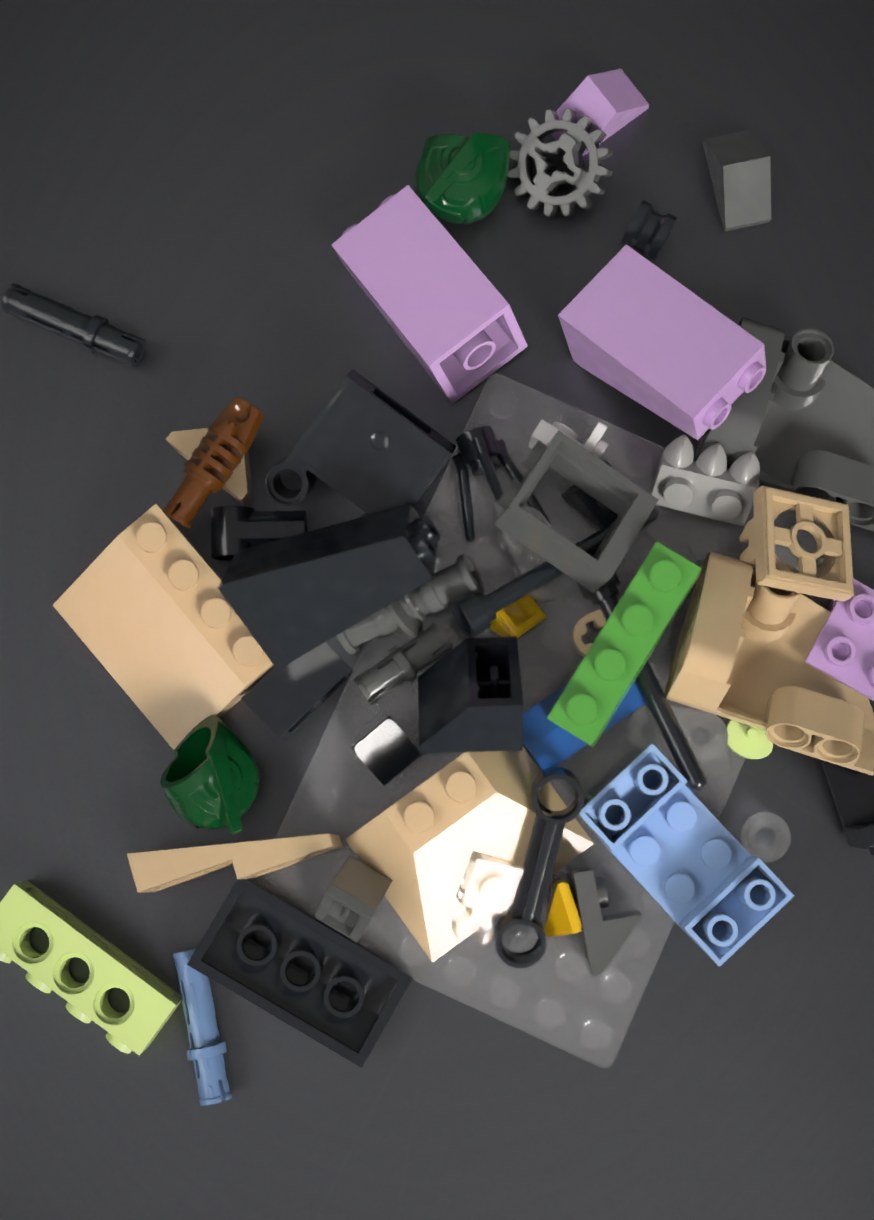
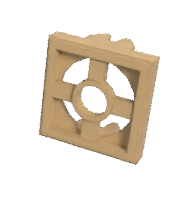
[739,485,854,602]

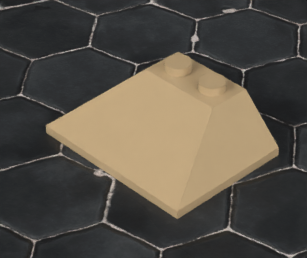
[345,747,594,963]

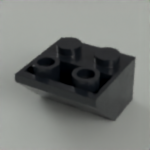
[418,637,523,754]

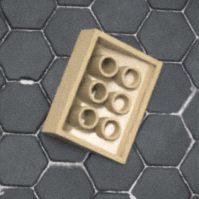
[53,504,274,750]

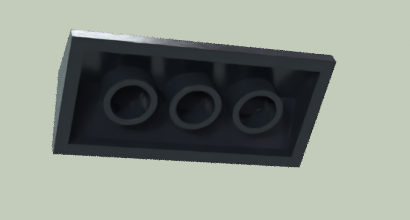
[187,879,413,1068]

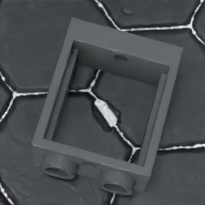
[494,430,658,593]

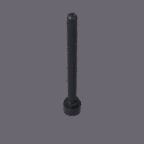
[451,506,659,638]
[576,572,706,791]

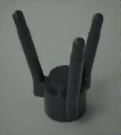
[453,426,551,542]

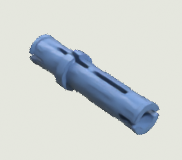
[172,948,232,1106]

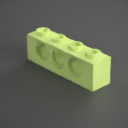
[0,880,182,1055]

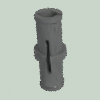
[353,623,452,705]

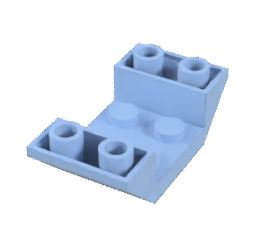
[579,743,794,967]

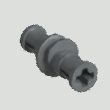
[337,554,484,654]

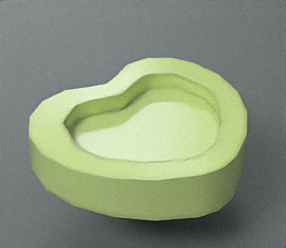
[723,719,773,759]

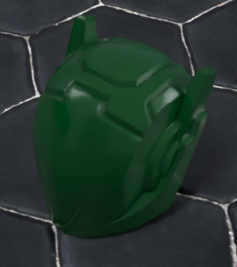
[414,132,511,224]
[160,715,260,834]

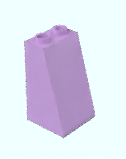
[331,185,528,405]
[558,244,766,440]

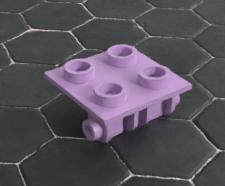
[805,578,874,701]

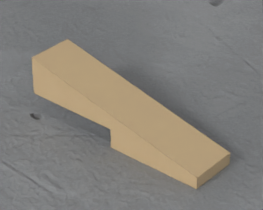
[127,833,344,893]

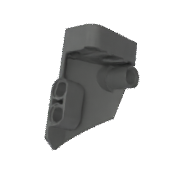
[694,317,874,532]

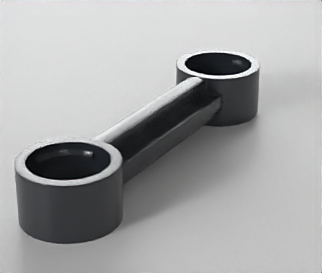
[494,767,584,968]

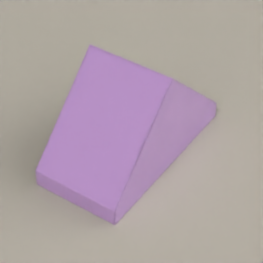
[551,69,649,156]

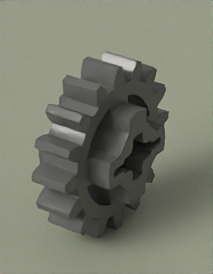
[508,109,613,217]

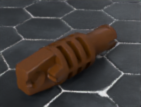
[162,396,265,529]

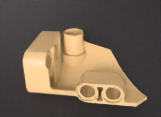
[664,551,874,776]

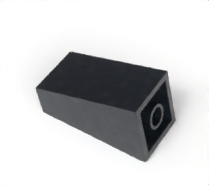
[218,504,440,670]

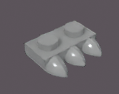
[650,435,760,526]

